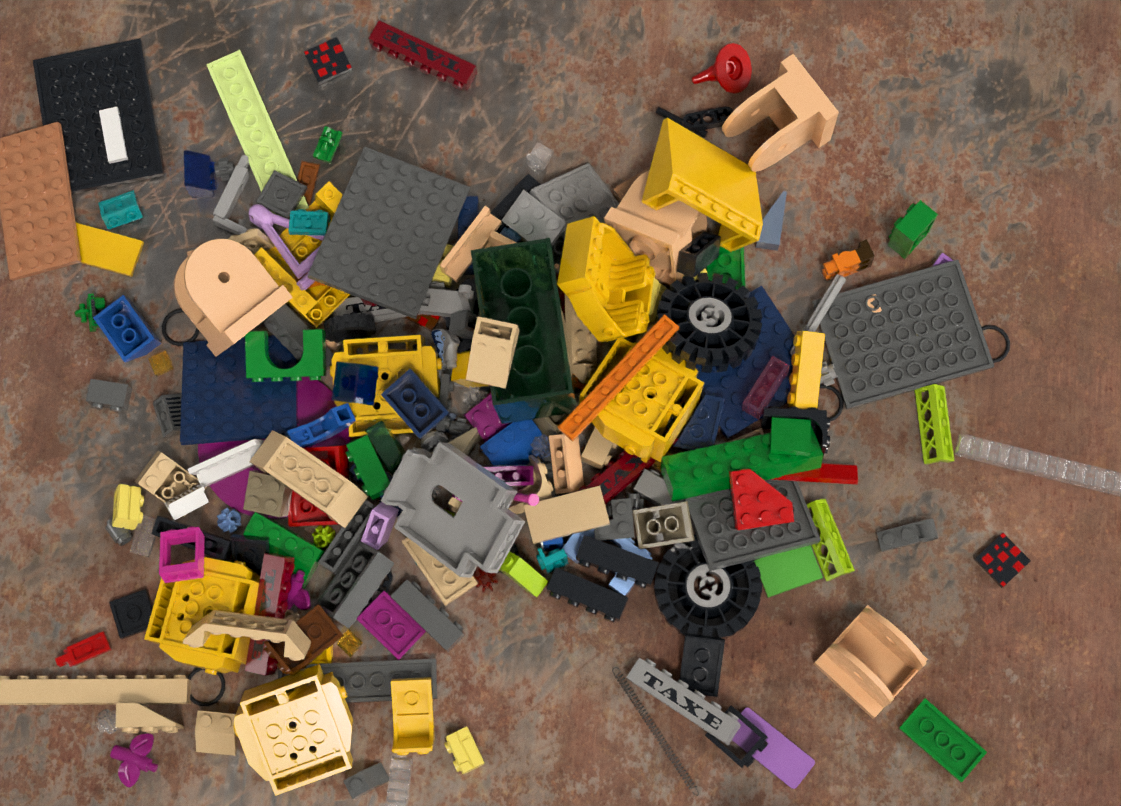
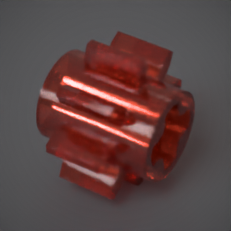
[474,569,498,593]

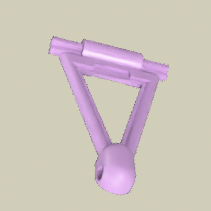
[248,204,325,291]

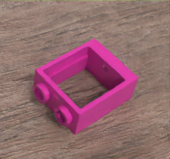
[159,527,205,583]

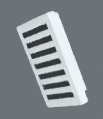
[165,485,209,521]

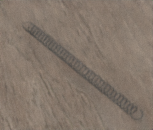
[612,667,699,796]

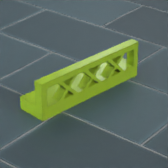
[915,384,954,465]
[807,499,855,582]

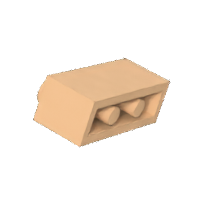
[549,434,584,494]

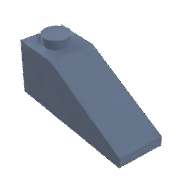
[756,191,787,251]

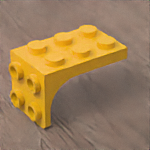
[391,677,435,755]

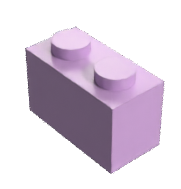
[361,502,399,550]

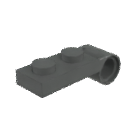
[877,519,939,552]

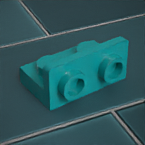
[98,190,143,229]
[288,209,331,236]
[536,547,569,574]

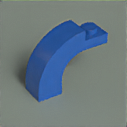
[285,403,356,447]

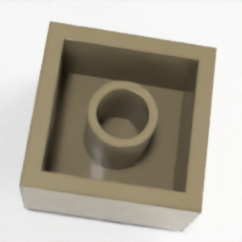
[243,470,292,517]

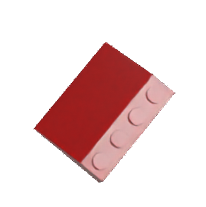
[288,445,349,527]

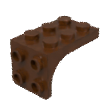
[264,604,344,676]

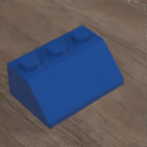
[93,295,162,363]
[480,413,550,465]

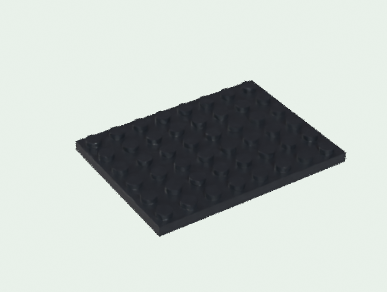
[33,38,165,194]

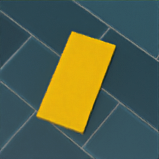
[76,223,144,277]

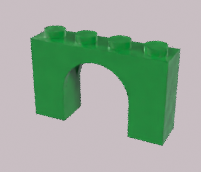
[245,329,326,382]

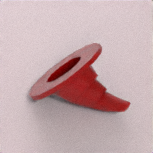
[692,43,752,94]

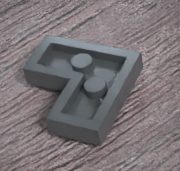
[594,498,634,541]

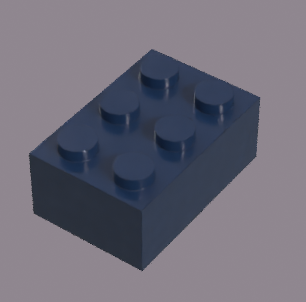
[381,368,451,439]

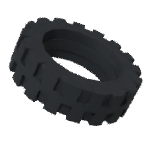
[324,313,376,343]

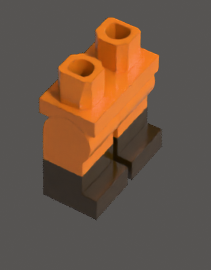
[822,239,875,281]

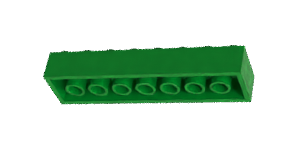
[661,426,823,502]

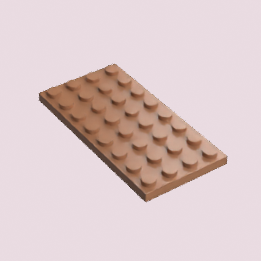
[0,122,81,281]

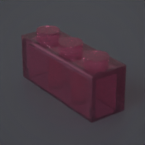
[742,356,790,420]

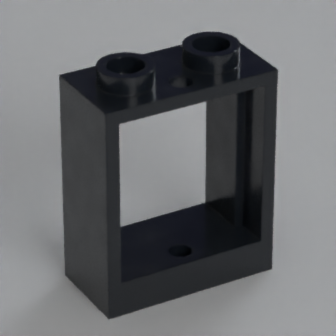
[705,705,769,769]

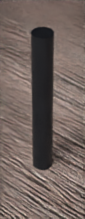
[656,107,708,138]

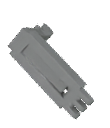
[213,155,250,235]
[418,285,476,317]

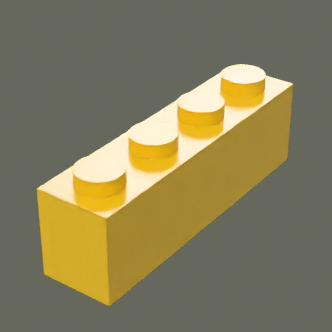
[787,331,825,409]

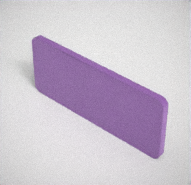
[732,708,815,789]

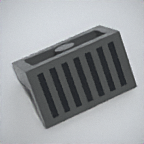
[153,394,182,438]

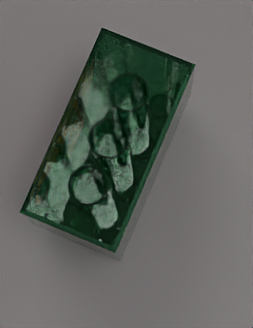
[471,238,578,424]

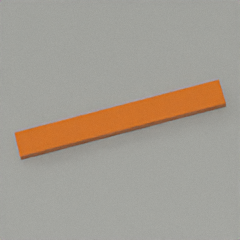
[558,314,679,442]

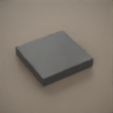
[256,170,308,219]

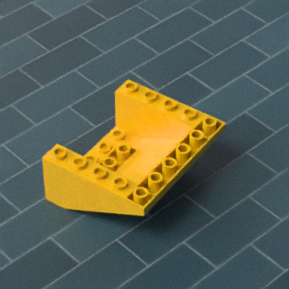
[641,118,763,252]
[254,182,351,329]

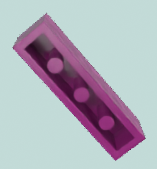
[482,465,534,486]

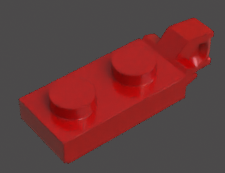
[55,631,112,667]

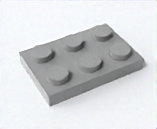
[501,190,568,254]

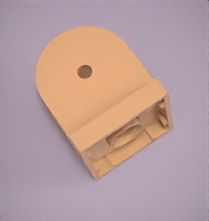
[722,54,839,172]
[604,170,707,286]
[174,239,293,356]
[814,605,928,719]

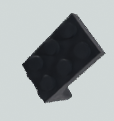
[761,406,830,457]

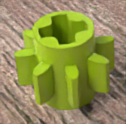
[312,525,335,548]

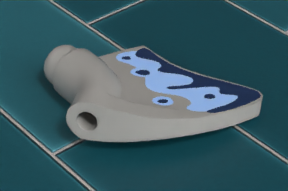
[431,329,460,369]

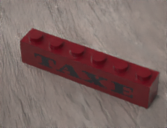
[368,20,477,91]
[577,428,678,505]
[245,553,295,676]

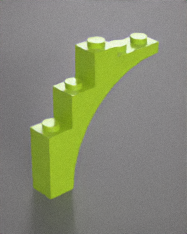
[444,509,548,597]

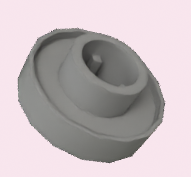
[420,431,449,453]

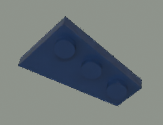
[674,394,726,450]

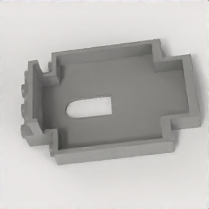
[381,442,525,578]

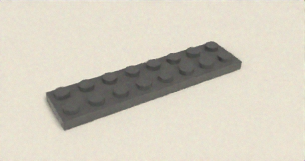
[278,659,438,703]

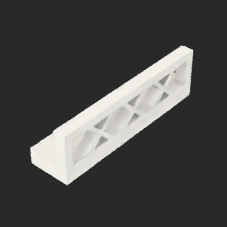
[188,439,264,488]

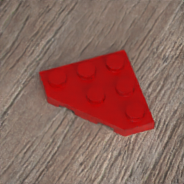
[729,468,794,530]

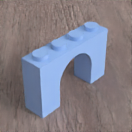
[561,529,652,596]

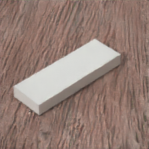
[99,107,128,164]

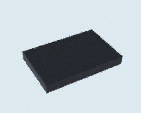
[680,633,725,697]

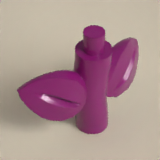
[287,570,311,611]
[110,734,158,788]

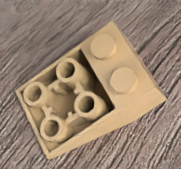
[466,317,520,389]
[134,451,207,517]
[116,703,184,734]

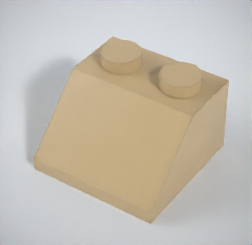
[195,710,239,756]

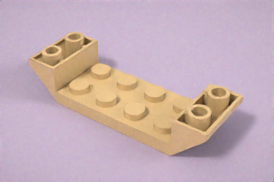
[565,294,600,384]
[249,430,368,528]
[183,610,311,661]

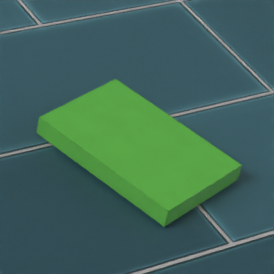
[754,545,823,598]

